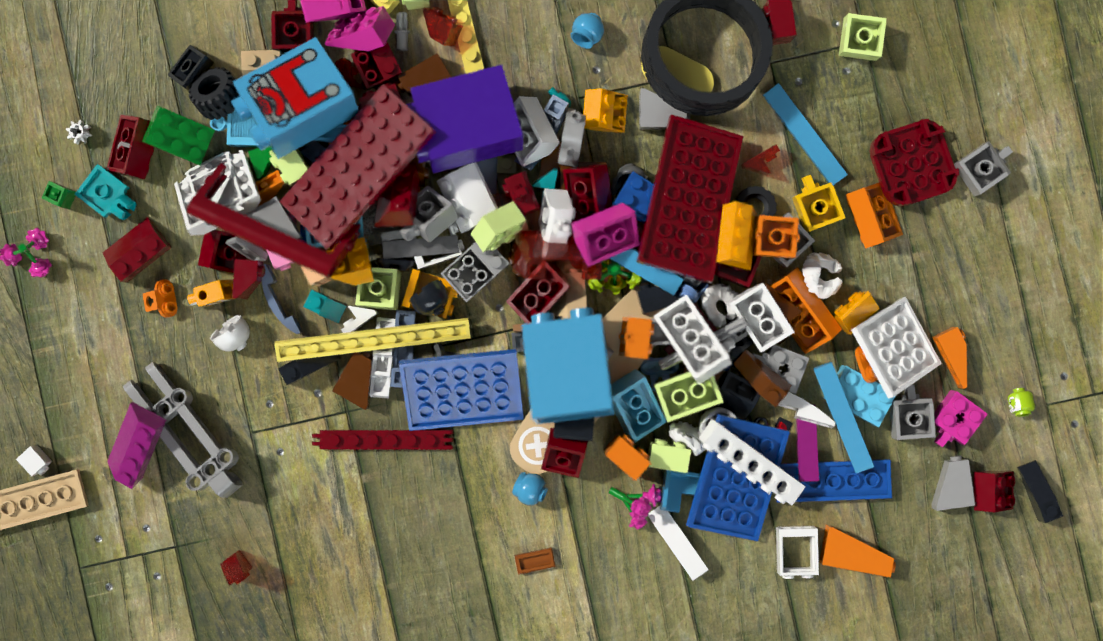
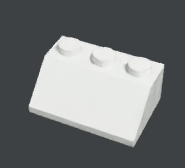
[513,96,560,166]
[437,162,498,233]
[730,283,794,352]

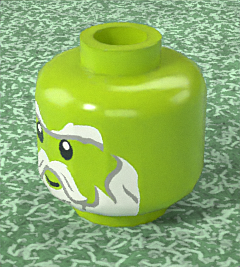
[1007,388,1035,417]

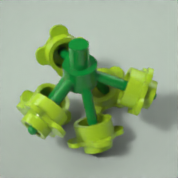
[587,259,643,295]

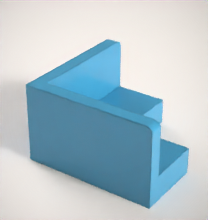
[660,470,700,513]

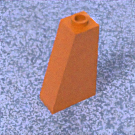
[819,524,896,577]

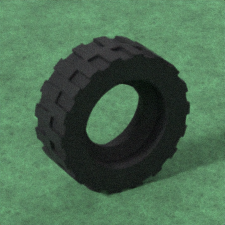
[734,186,777,216]

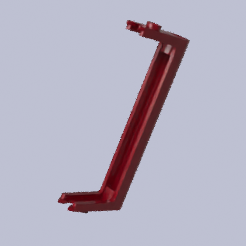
[187,162,361,279]

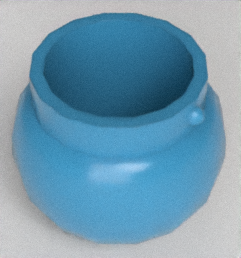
[570,13,605,49]
[512,472,548,506]

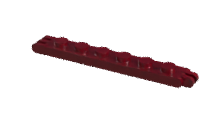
[312,430,453,450]

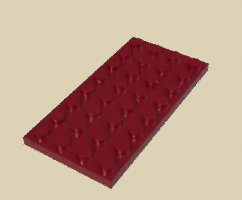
[280,85,436,251]
[636,114,743,283]

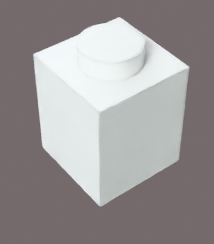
[16,445,52,476]

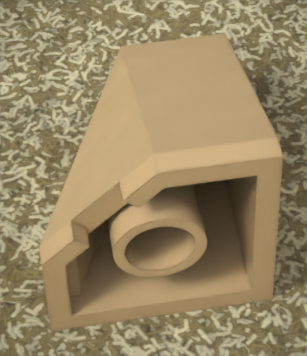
[550,269,587,320]

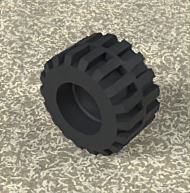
[188,67,239,120]

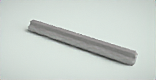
[659,318,748,370]

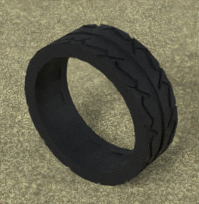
[641,0,773,116]

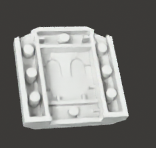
[174,150,261,235]

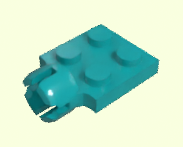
[74,164,136,220]

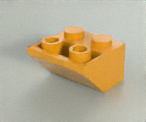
[583,88,628,133]
[327,237,374,285]
[833,291,880,335]

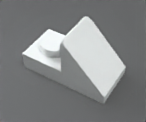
[341,306,379,333]

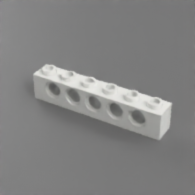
[698,420,805,505]

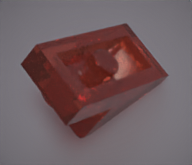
[741,144,780,176]

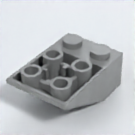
[440,242,509,302]

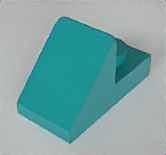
[532,168,558,202]
[303,289,347,323]

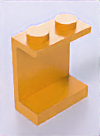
[402,269,458,319]

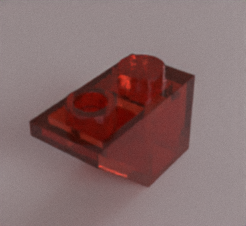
[423,6,463,46]
[220,550,253,586]

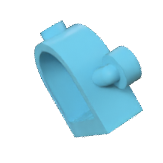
[210,109,258,148]

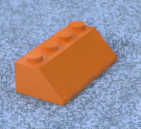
[770,267,842,354]

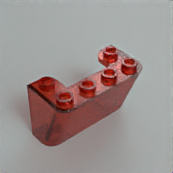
[513,230,602,279]

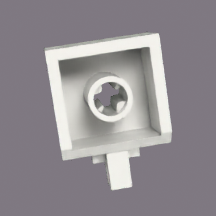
[538,189,576,244]

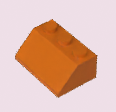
[846,183,903,248]

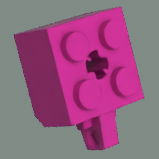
[934,390,988,447]

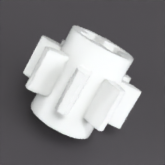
[66,120,92,144]

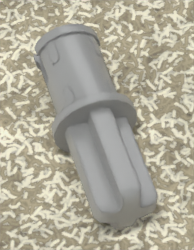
[395,12,410,51]

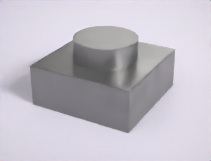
[511,332,524,352]

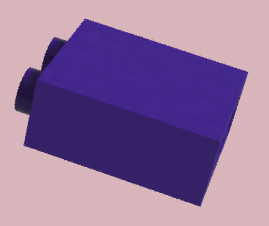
[405,65,523,173]

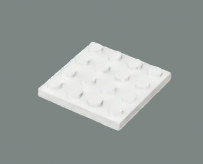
[852,296,942,399]

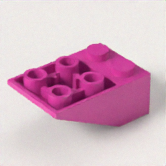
[300,0,367,22]
[325,6,395,51]

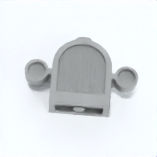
[558,108,586,167]

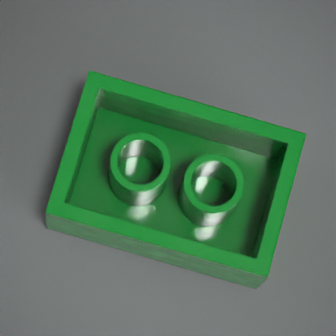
[142,106,215,166]

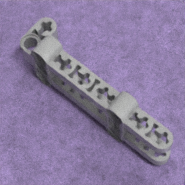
[123,361,243,498]

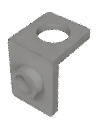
[650,319,670,345]

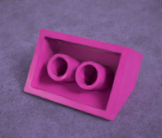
[572,203,640,266]

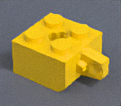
[792,175,845,233]

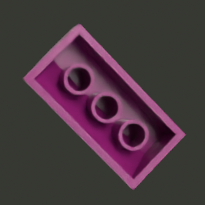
[107,402,166,489]

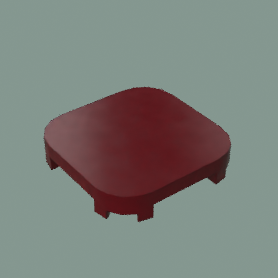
[869,119,959,207]

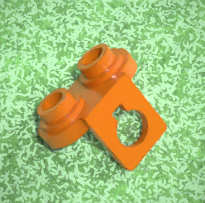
[143,279,177,318]
[855,346,878,383]

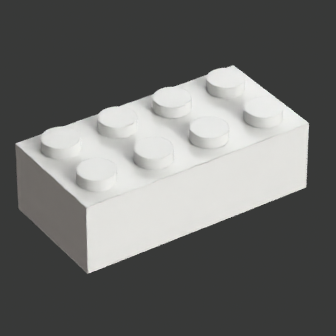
[654,295,732,385]

